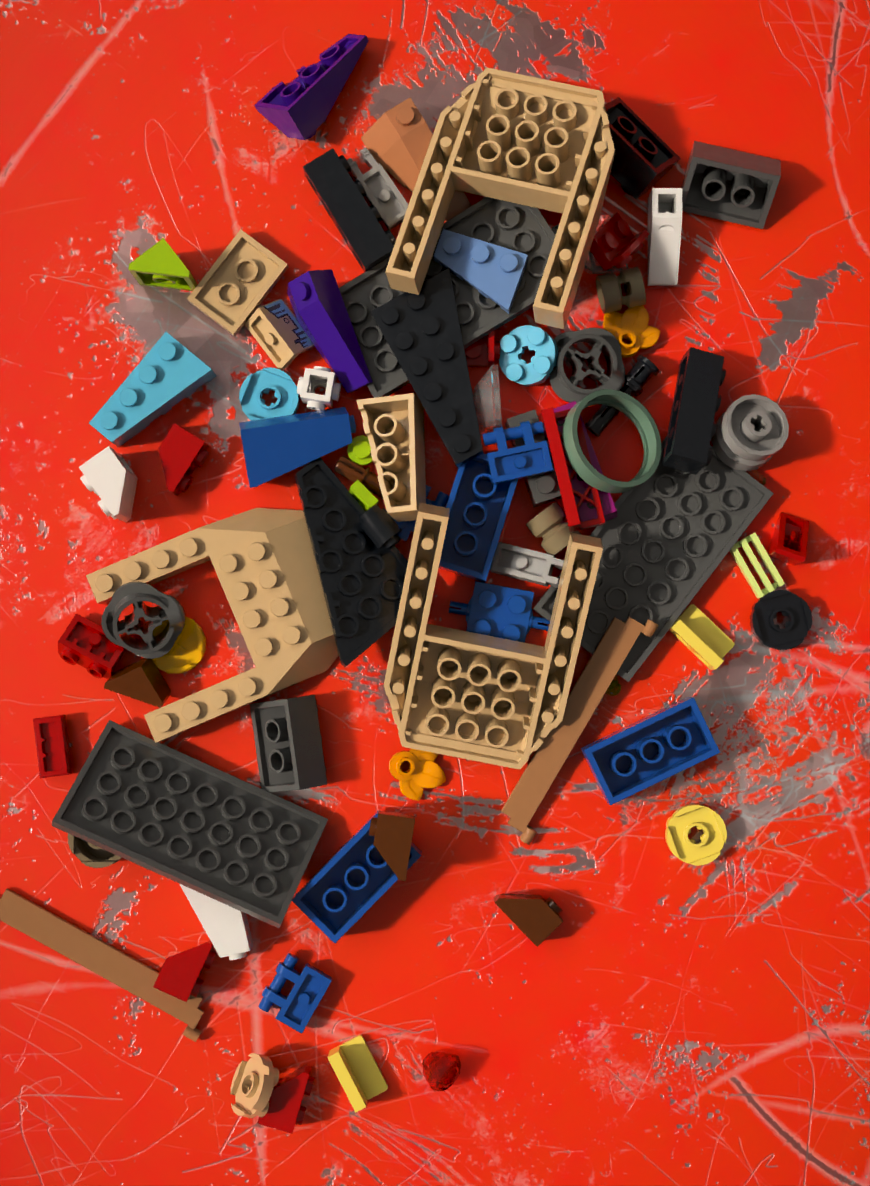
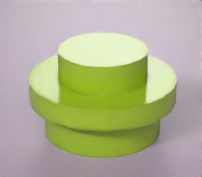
[347,435,373,465]

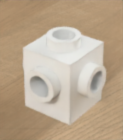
[297,366,341,411]

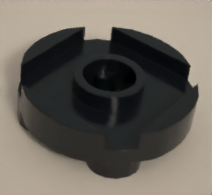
[750,590,812,650]

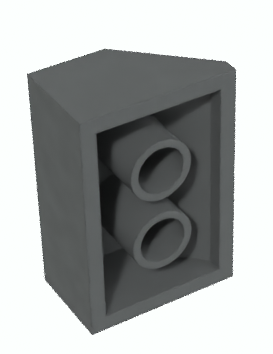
[682,141,781,229]
[250,695,327,792]

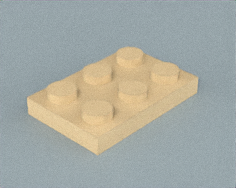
[187,229,289,337]

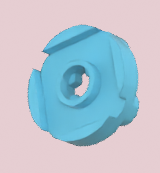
[498,325,558,386]
[239,367,300,421]

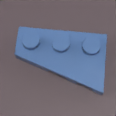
[433,229,529,314]

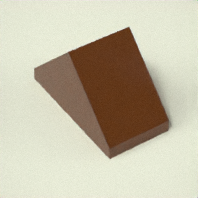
[104,658,171,708]

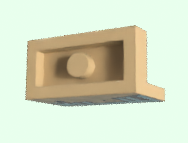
[244,299,314,370]

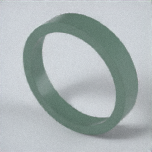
[562,389,661,493]

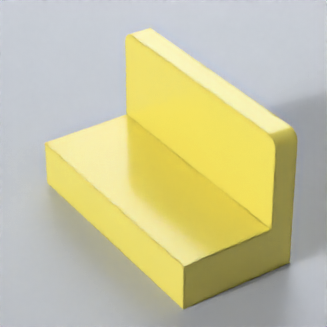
[669,604,735,670]
[327,1035,388,1113]

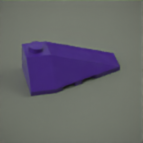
[254,34,369,140]
[287,270,372,393]

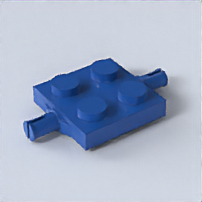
[448,581,550,643]

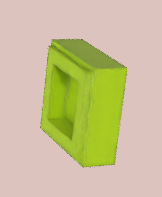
[349,480,379,511]

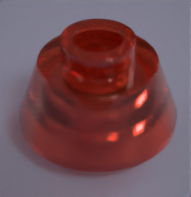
[422,1050,461,1091]

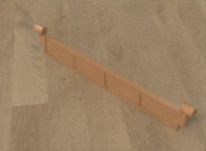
[501,616,659,845]
[0,888,204,1042]

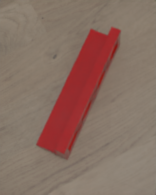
[541,407,606,532]

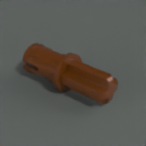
[334,456,383,499]

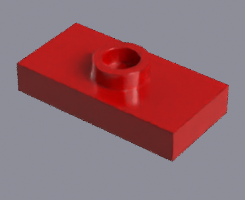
[33,715,72,778]

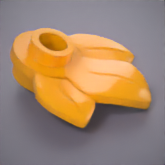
[603,305,660,358]
[389,749,446,801]

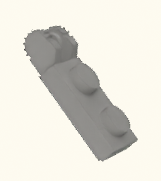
[347,148,409,230]
[490,542,564,588]

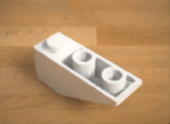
[648,188,682,286]

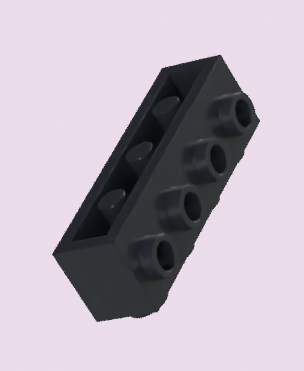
[303,149,396,272]
[662,347,726,475]

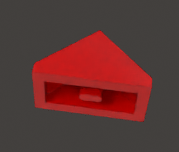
[767,512,809,565]

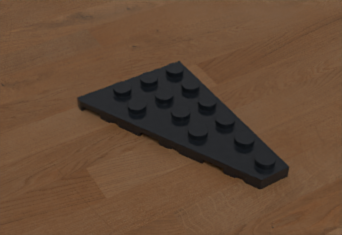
[295,458,408,667]

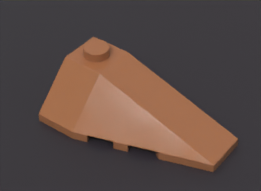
[361,97,472,222]

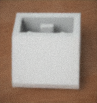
[79,446,138,523]

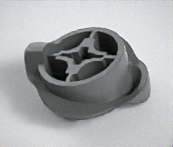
[549,328,625,404]
[101,582,186,659]

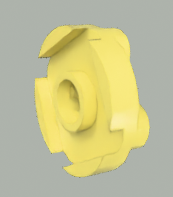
[665,804,727,866]

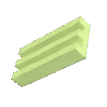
[730,532,785,599]

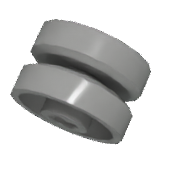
[711,394,789,472]

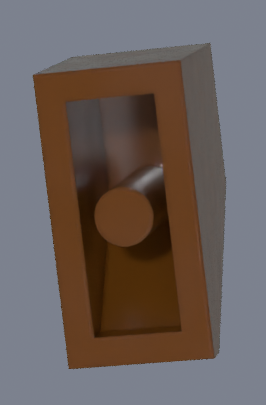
[369,811,415,881]
[494,894,563,947]

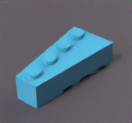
[89,332,217,447]

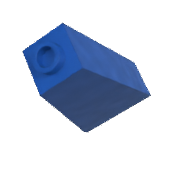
[239,407,356,488]

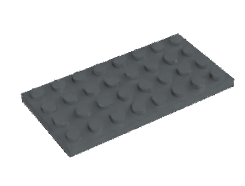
[339,197,556,398]
[533,436,774,682]
[52,720,328,928]

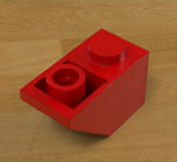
[158,423,209,496]
[153,941,217,1002]
[257,1065,315,1134]

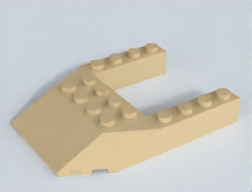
[385,68,615,330]
[384,503,603,770]
[86,508,339,743]

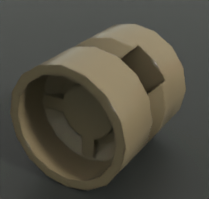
[596,267,646,314]
[526,501,581,556]

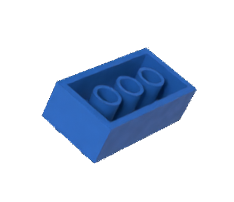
[439,453,518,583]
[581,697,720,805]
[292,809,422,943]

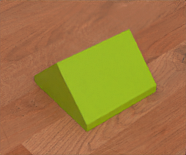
[129,238,198,291]

